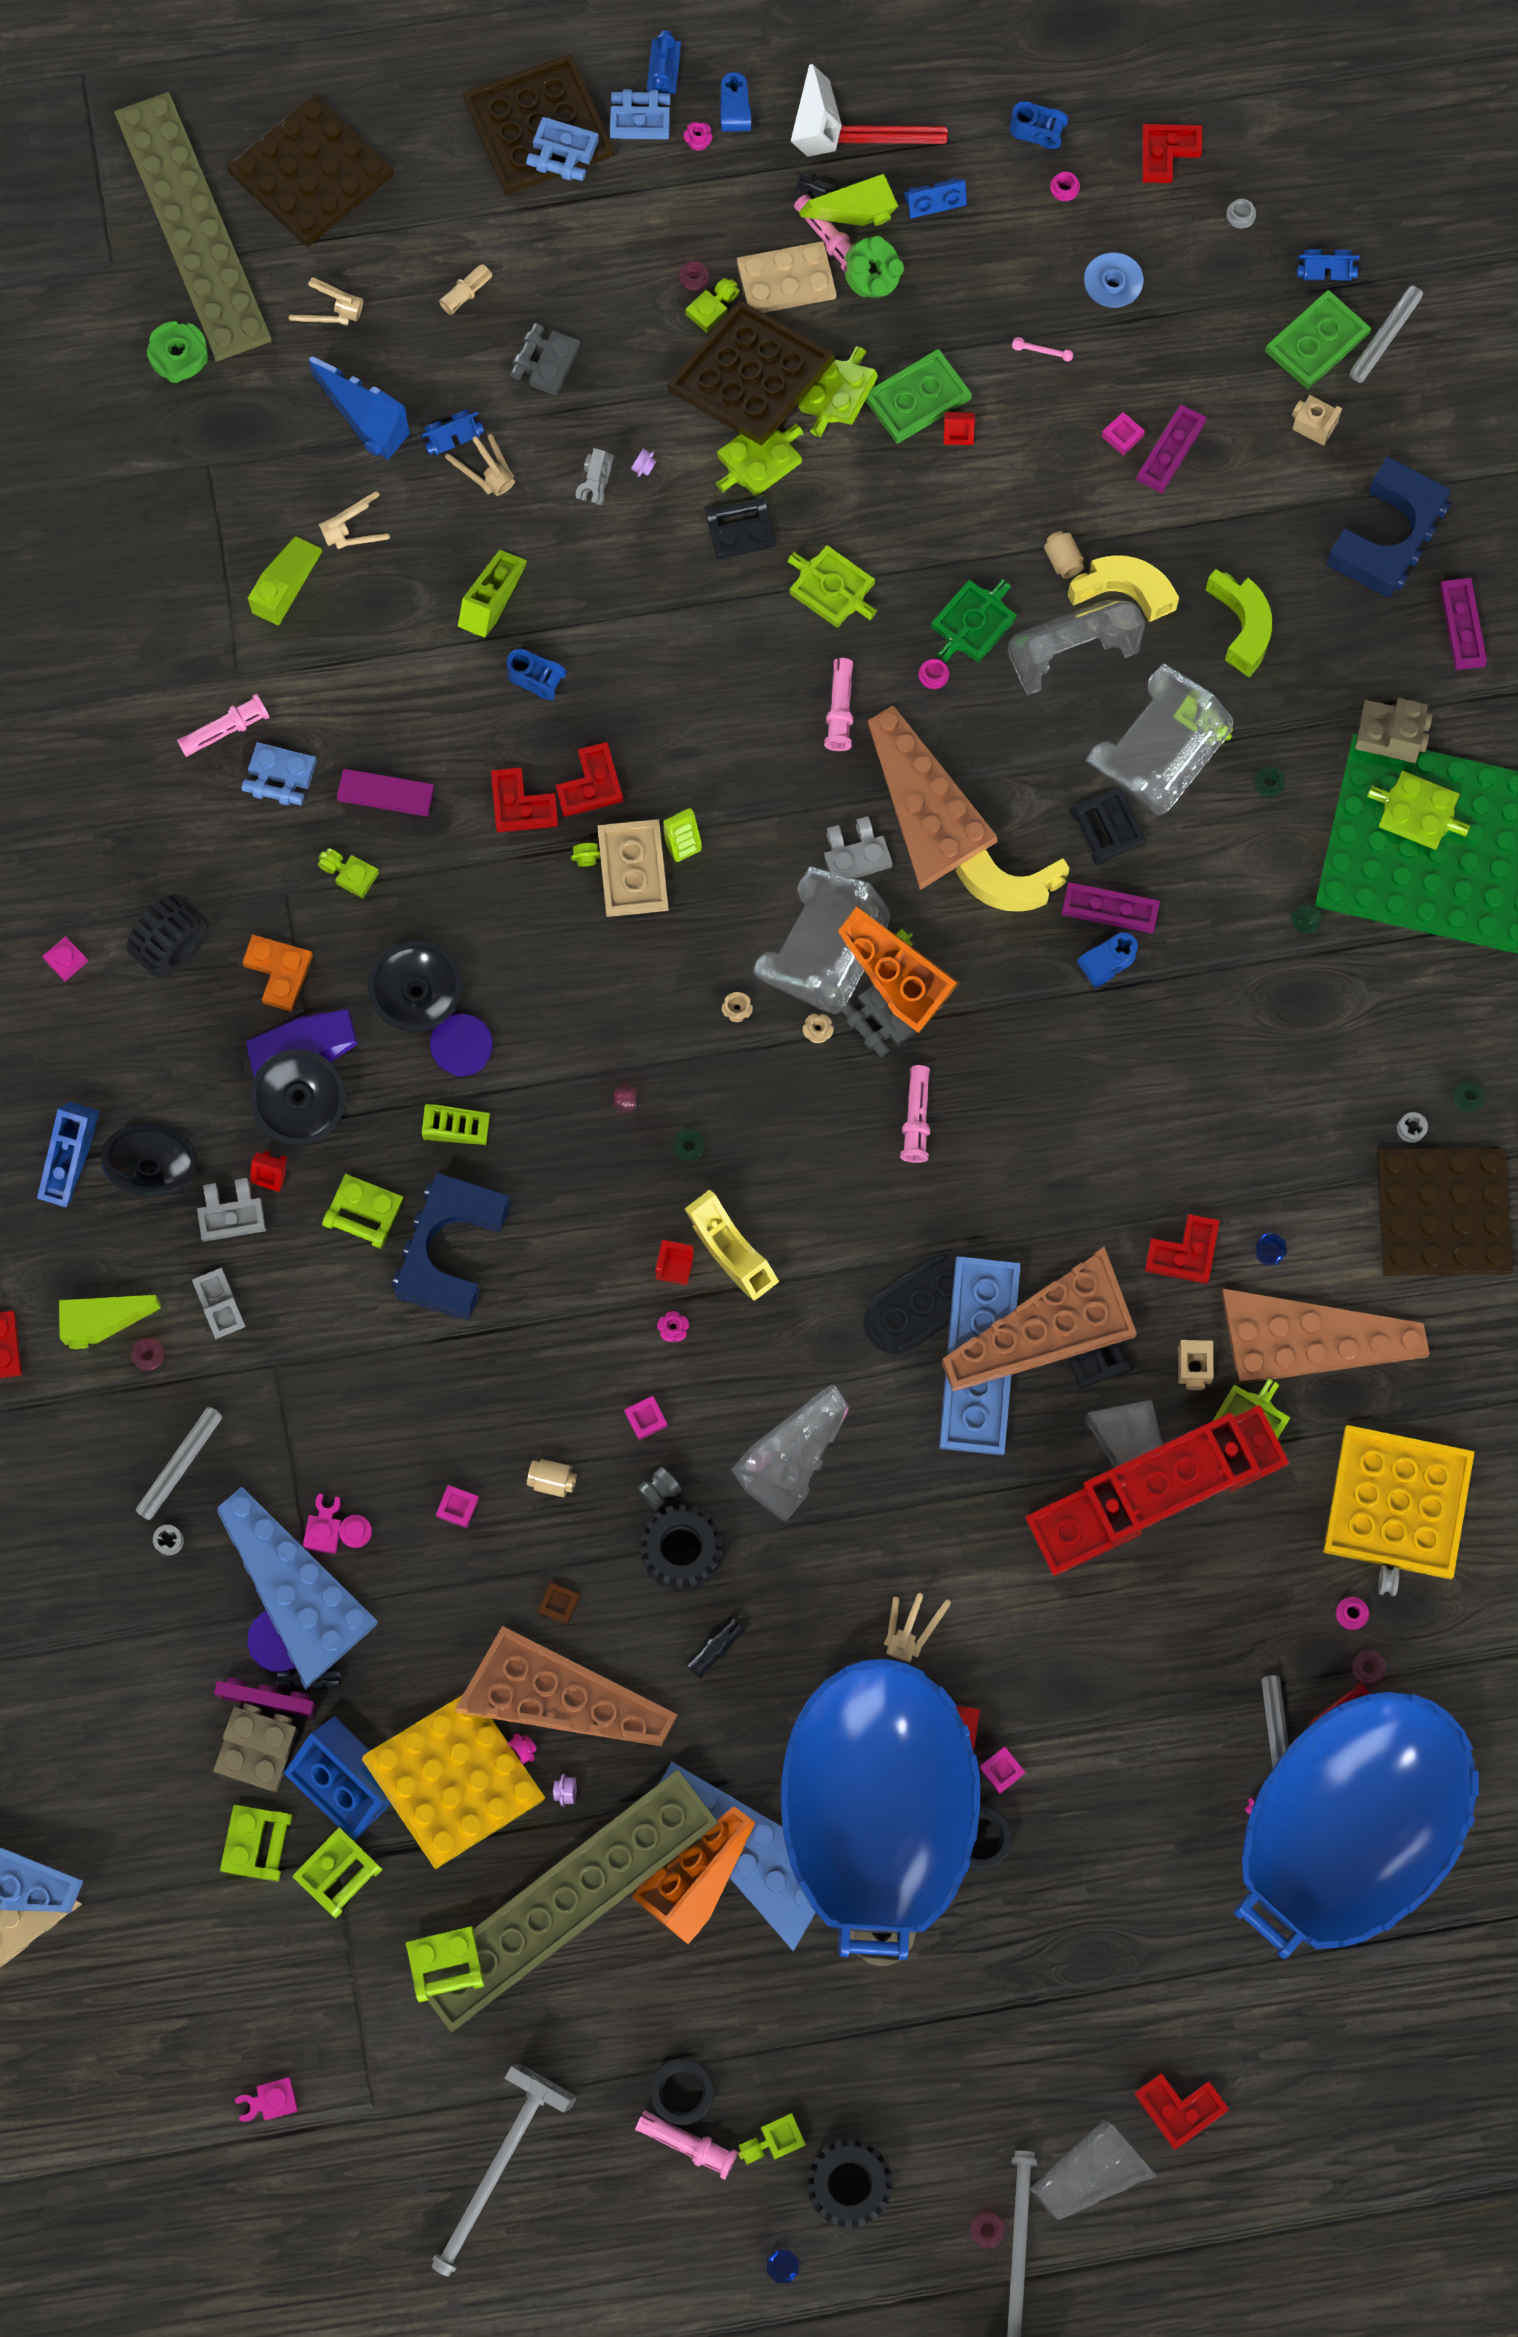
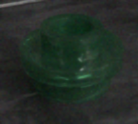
[1254,767,1285,797]
[1291,904,1322,934]
[1453,1081,1486,1113]
[673,1129,705,1161]

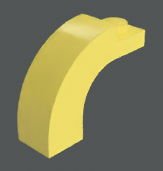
[1068,556,1179,622]
[956,849,1070,912]
[685,1190,779,1301]

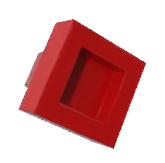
[943,412,975,445]
[250,1150,287,1192]

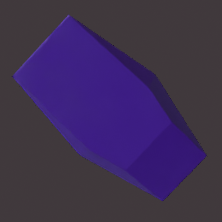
[246,1009,358,1076]

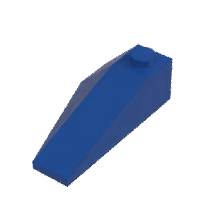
[309,356,410,460]

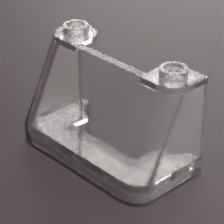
[1008,600,1146,695]
[1086,664,1233,815]
[753,867,890,1015]

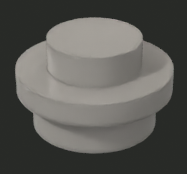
[1226,199,1256,229]

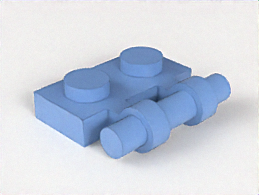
[610,89,670,139]
[526,117,599,181]
[242,742,317,806]

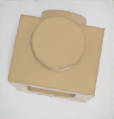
[1292,395,1342,446]
[1178,1340,1214,1390]

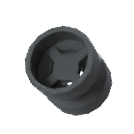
[637,1466,682,1512]

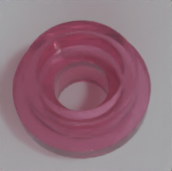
[679,261,709,290]
[613,1083,637,1115]
[131,1339,164,1371]
[1352,1650,1386,1684]
[970,2213,1005,2248]

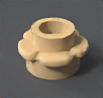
[722,992,753,1022]
[803,1014,834,1043]

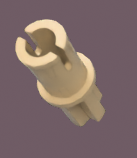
[439,264,492,315]

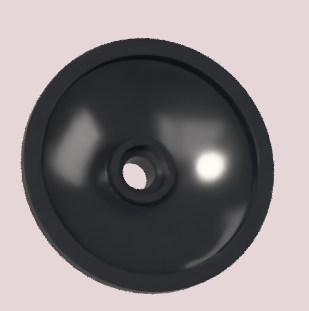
[368,941,463,1032]
[250,1049,346,1144]
[101,1123,198,1197]

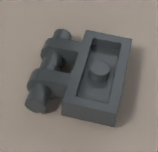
[510,323,580,396]
[841,985,917,1057]

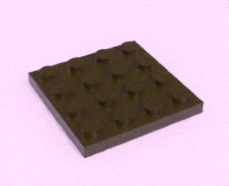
[462,54,614,195]
[227,94,394,248]
[667,300,835,446]
[1376,1148,1513,1276]

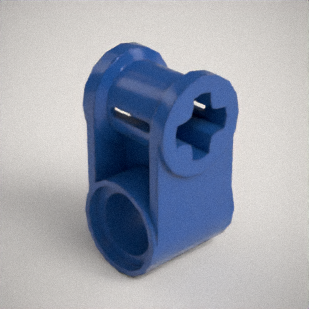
[720,72,751,132]
[1009,101,1068,149]
[507,649,567,700]
[1077,933,1138,988]

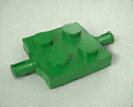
[931,579,1017,664]

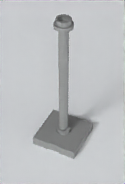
[431,2063,578,2277]
[1007,2151,1037,2337]

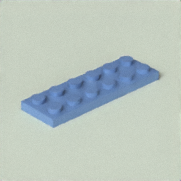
[939,1256,1021,1455]

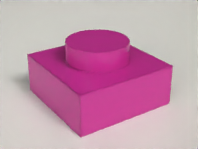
[1101,412,1145,456]
[42,936,88,982]
[624,1396,668,1441]
[436,1485,479,1528]
[979,1747,1025,1794]

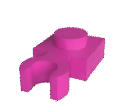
[303,1494,342,1554]
[235,2077,299,2122]

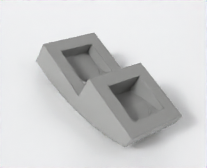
[192,1268,246,1339]

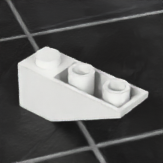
[791,64,842,157]

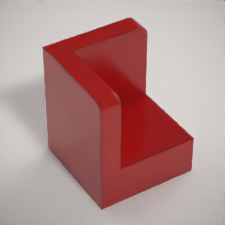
[655,1240,694,1286]

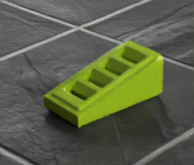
[663,808,702,862]
[422,1104,490,1145]

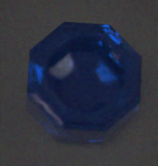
[1255,1233,1287,1266]
[767,2250,799,2283]

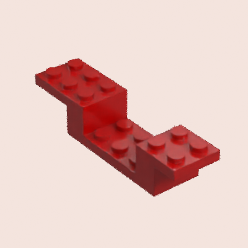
[1025,1405,1289,1577]

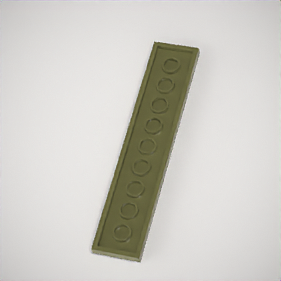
[114,92,272,362]
[411,1770,719,2033]

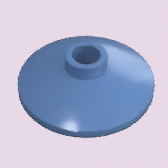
[1084,253,1144,308]

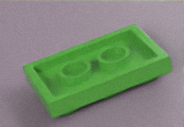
[1265,290,1371,390]
[865,349,972,444]

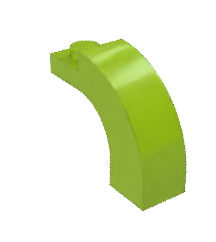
[1205,569,1272,678]

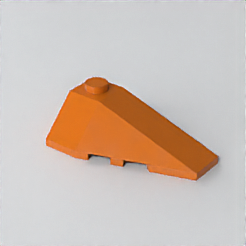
[838,906,960,1033]
[631,1807,755,1944]

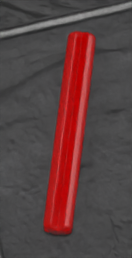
[838,125,948,144]

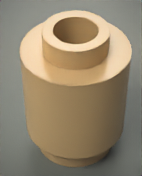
[1044,531,1084,579]
[527,1459,577,1498]

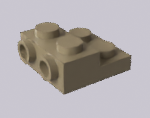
[1355,698,1433,763]
[213,1703,299,1793]

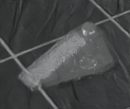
[731,1384,849,1521]

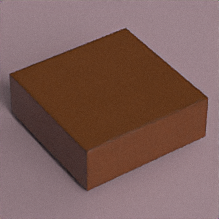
[537,1581,581,1626]

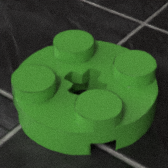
[845,236,904,298]
[147,321,208,383]

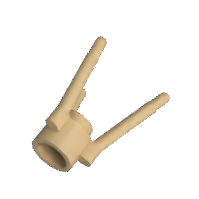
[288,277,363,326]
[445,434,515,496]
[319,491,390,549]
[884,1593,951,1663]

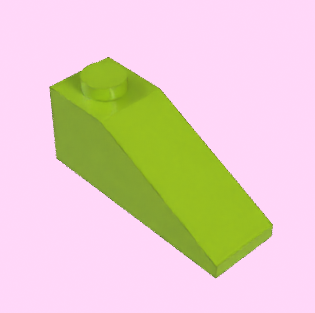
[799,174,898,226]
[248,536,322,626]
[458,549,527,638]
[59,1295,161,1349]

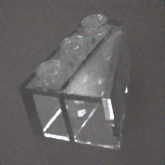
[1085,1400,1162,1467]
[1030,2120,1156,2220]

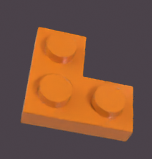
[242,935,313,1012]

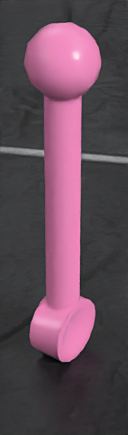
[1012,337,1073,361]

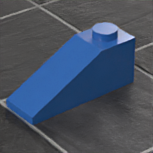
[37,1102,99,1207]

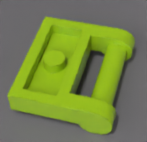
[322,1174,404,1249]
[220,1805,292,1882]
[292,1827,382,1919]
[406,1926,485,2003]

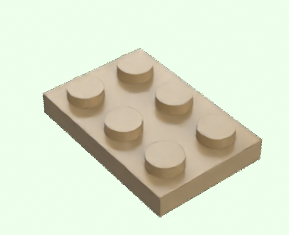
[737,241,836,313]
[597,819,669,917]

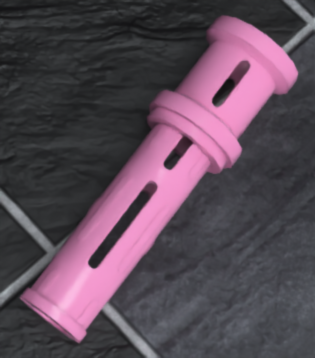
[794,195,852,273]
[824,658,853,751]
[177,694,270,757]
[900,1065,930,1163]
[635,2110,738,2180]

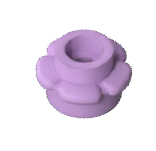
[631,448,657,477]
[553,1774,577,1807]

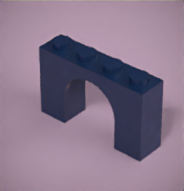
[1326,456,1452,598]
[392,1173,511,1321]

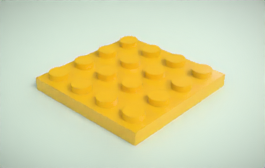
[1323,1425,1475,1579]
[362,1695,545,1869]

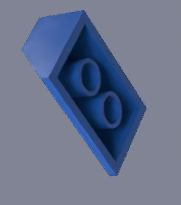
[284,1716,391,1841]

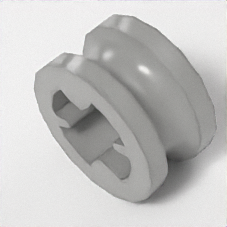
[1397,1112,1428,1143]
[153,1525,184,1555]
[1378,1565,1399,1596]

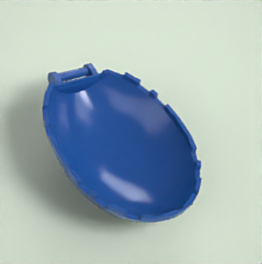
[781,1659,980,1960]
[1233,1692,1479,1960]

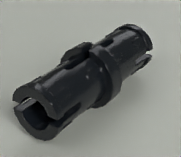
[685,1617,745,1679]

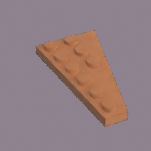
[868,705,997,890]
[942,1247,1137,1392]
[1221,1289,1430,1384]
[455,1626,678,1747]

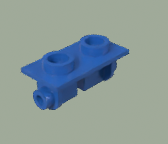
[647,30,681,94]
[904,177,967,219]
[1296,249,1360,281]
[420,409,484,456]

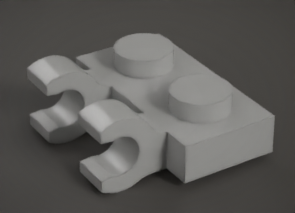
[576,448,614,505]
[824,816,893,885]
[197,1178,266,1242]

